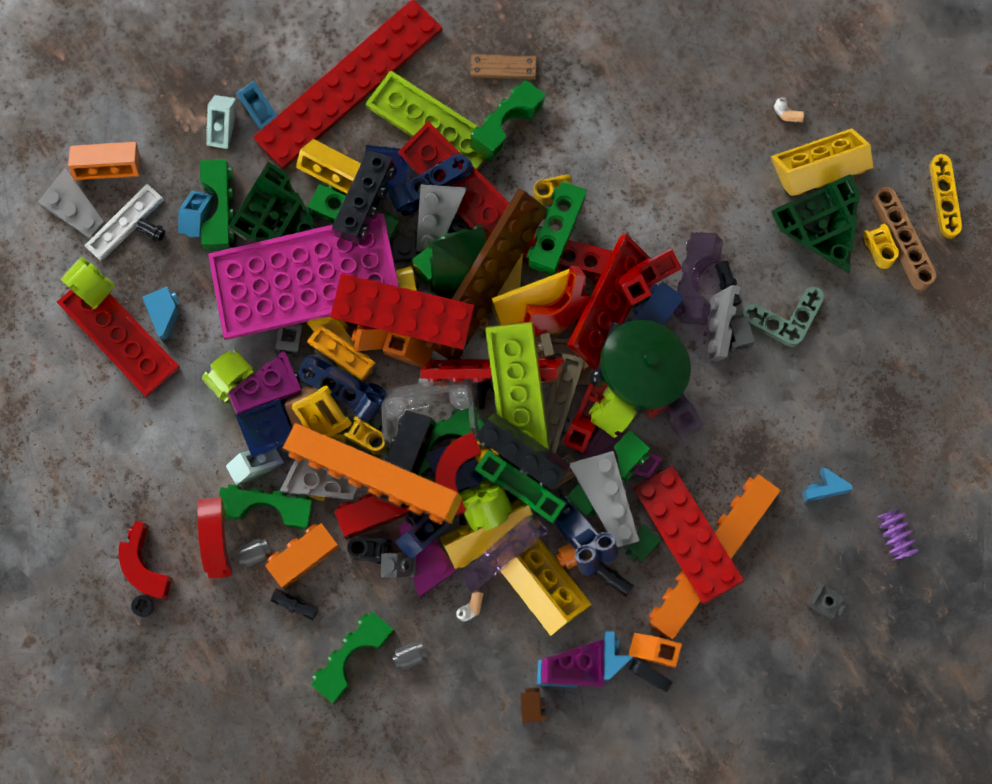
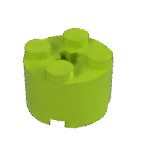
[60,257,116,309]
[202,349,255,403]
[589,387,637,438]
[459,479,513,531]

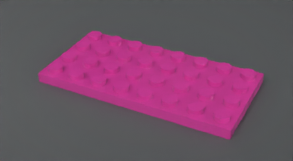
[208,213,399,340]

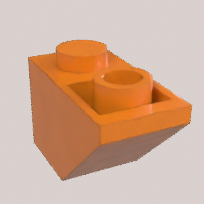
[352,325,388,351]
[383,332,433,368]
[628,633,682,669]

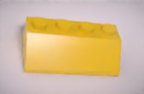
[771,129,874,196]
[492,269,584,326]
[494,532,592,636]

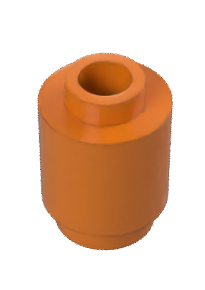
[555,543,587,570]

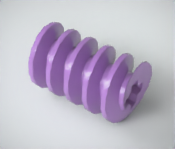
[877,509,920,561]

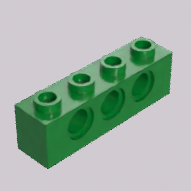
[526,181,587,276]
[307,184,400,245]

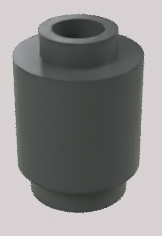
[236,538,272,568]
[392,641,428,671]

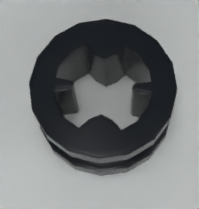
[131,595,154,617]

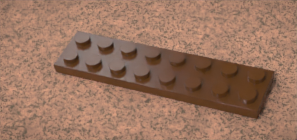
[425,188,547,360]

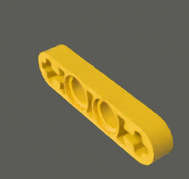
[929,154,962,239]

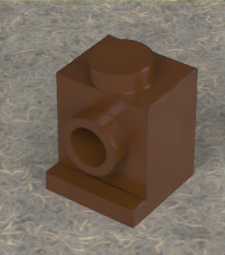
[520,688,546,723]

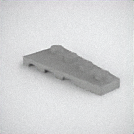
[570,451,639,547]

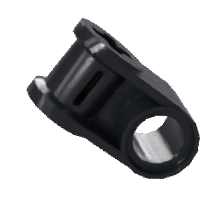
[347,537,393,564]

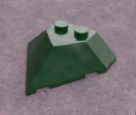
[227,162,316,241]
[770,174,860,274]
[428,224,491,299]

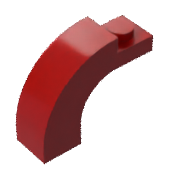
[618,248,682,306]
[523,265,589,335]
[563,383,608,453]
[435,432,482,517]
[197,498,232,579]
[118,521,173,601]

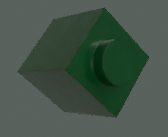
[624,525,661,563]

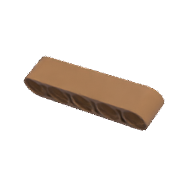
[872,187,936,291]

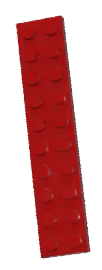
[253,0,443,170]

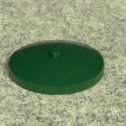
[600,320,691,410]

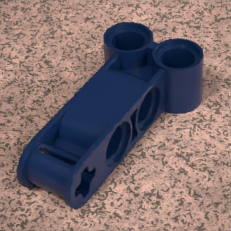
[387,154,473,216]
[298,355,387,423]
[553,493,618,575]

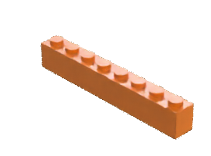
[283,423,463,524]
[648,474,781,641]

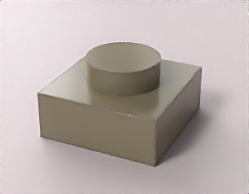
[538,333,555,358]

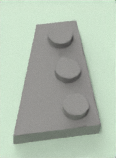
[38,168,105,239]
[416,185,466,251]
[707,285,741,362]
[280,459,359,500]

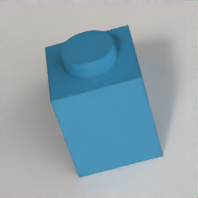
[178,191,213,237]
[142,287,180,342]

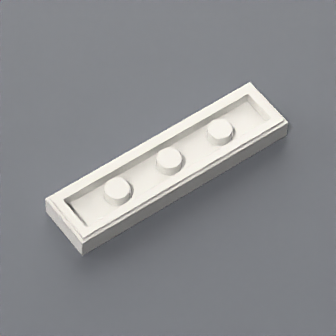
[84,184,164,262]

